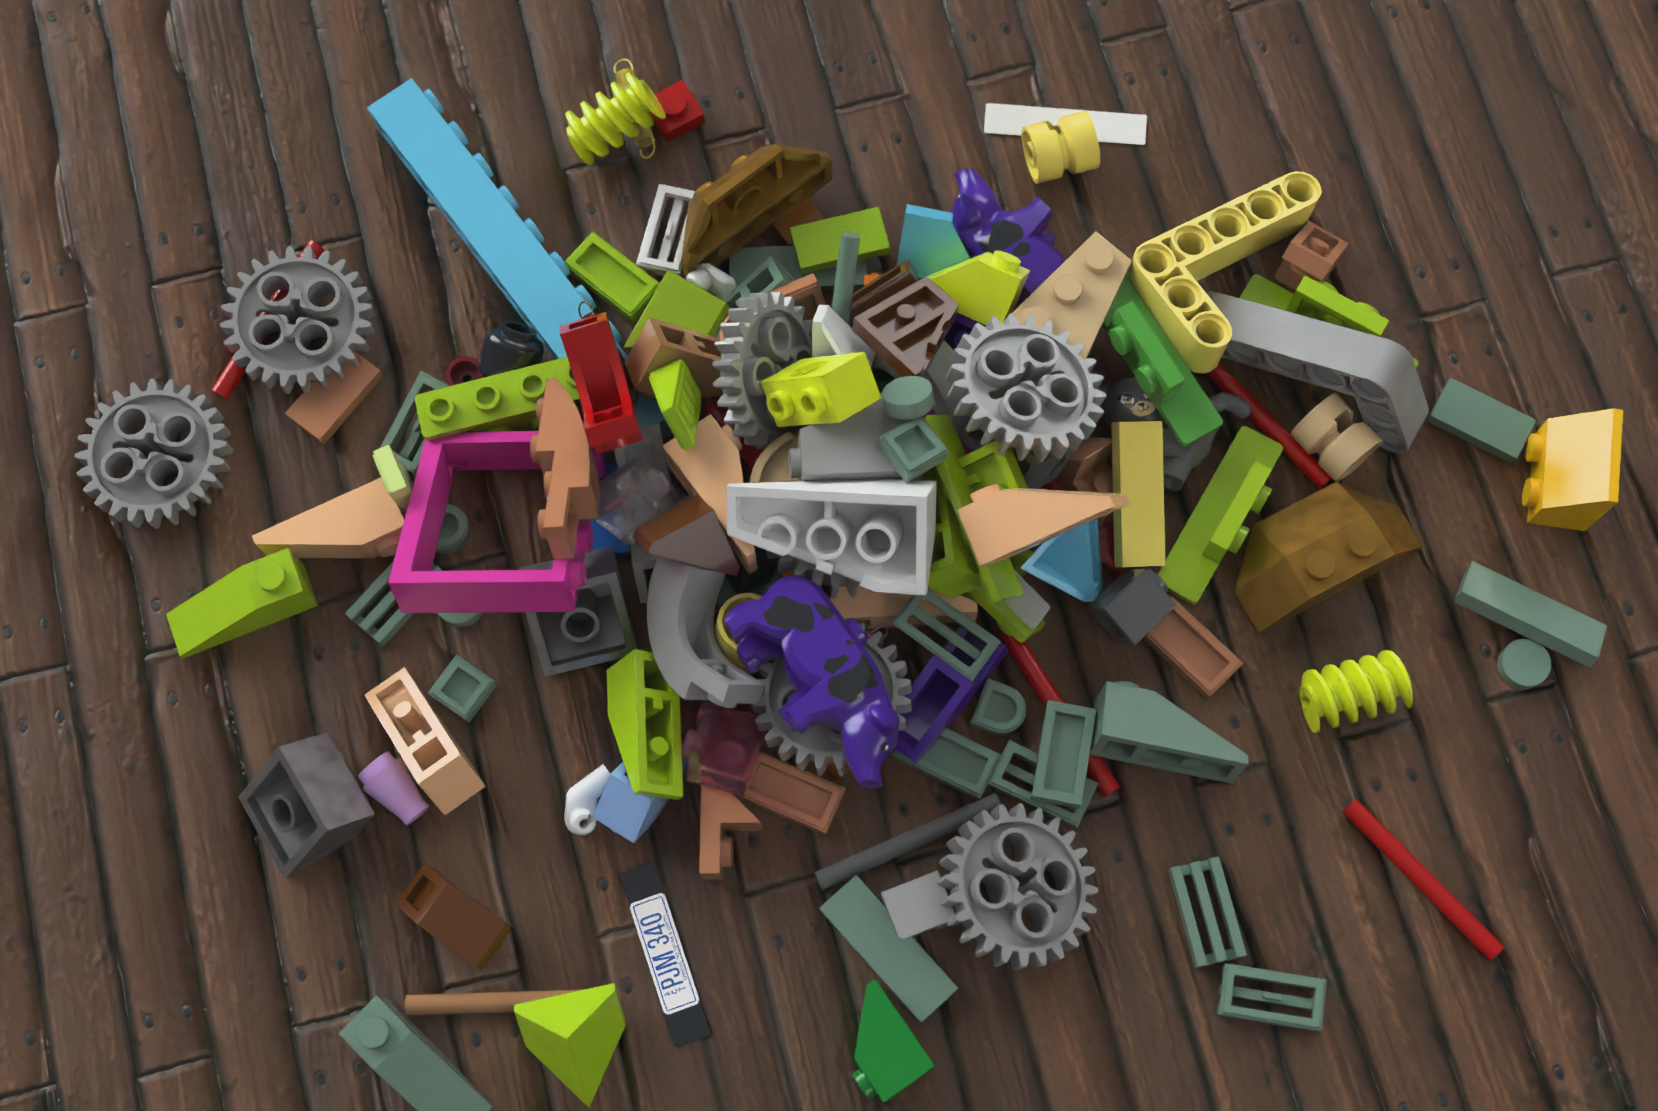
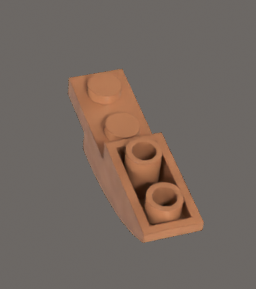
[530,378,600,559]

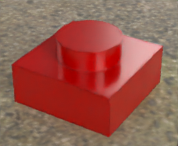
[652,79,705,142]

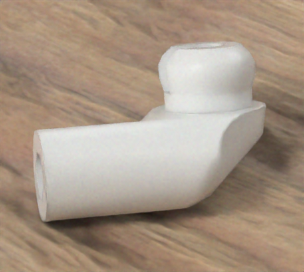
[686,263,737,300]
[564,764,610,836]

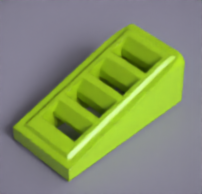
[648,358,701,451]

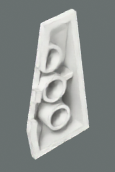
[726,478,936,595]

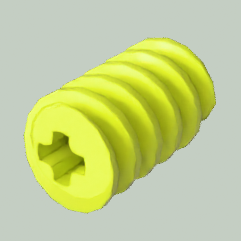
[565,72,666,166]
[1299,650,1413,733]

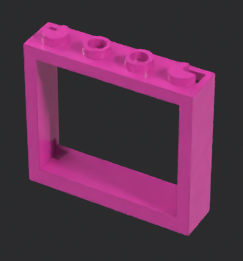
[388,431,607,613]

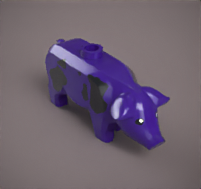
[950,169,1066,312]
[724,575,900,788]

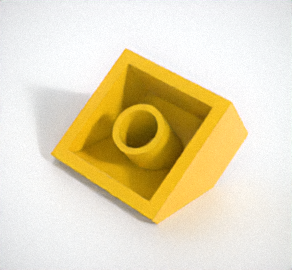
[1522,408,1623,531]

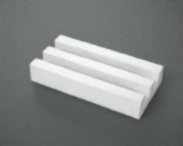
[636,184,696,277]

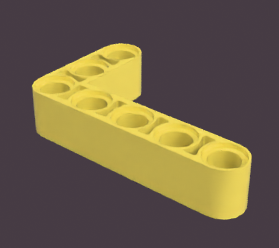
[1126,171,1322,374]

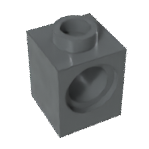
[1086,569,1176,645]

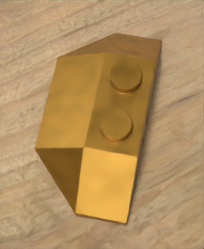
[681,144,833,279]
[1233,482,1424,635]

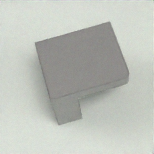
[881,870,955,940]

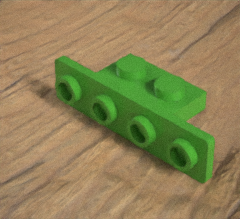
[1102,276,1223,447]

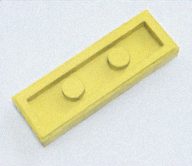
[1111,421,1166,568]

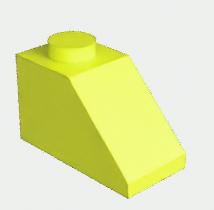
[927,251,1030,325]

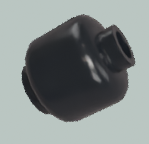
[478,321,544,377]

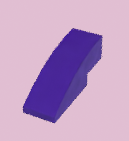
[894,625,1009,764]

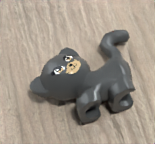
[1098,377,1251,493]

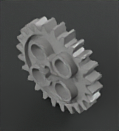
[220,246,376,394]
[712,292,812,449]
[945,313,1106,462]
[75,379,233,529]
[751,618,912,776]
[937,804,1098,971]

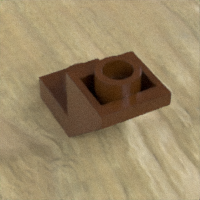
[395,862,512,970]

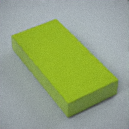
[790,206,890,275]
[565,232,660,323]

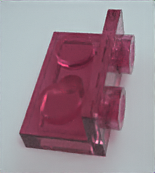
[682,700,769,796]

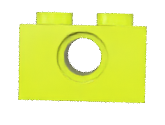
[761,352,881,427]

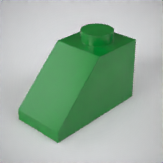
[851,979,935,1104]

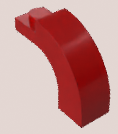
[560,312,643,455]

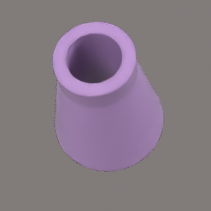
[358,751,430,826]

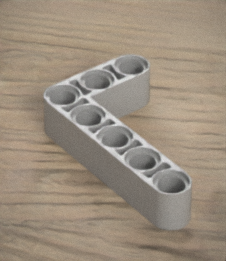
[1206,291,1429,454]

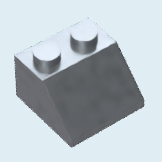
[519,545,638,677]
[238,732,375,879]

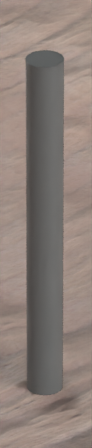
[814,793,1001,890]

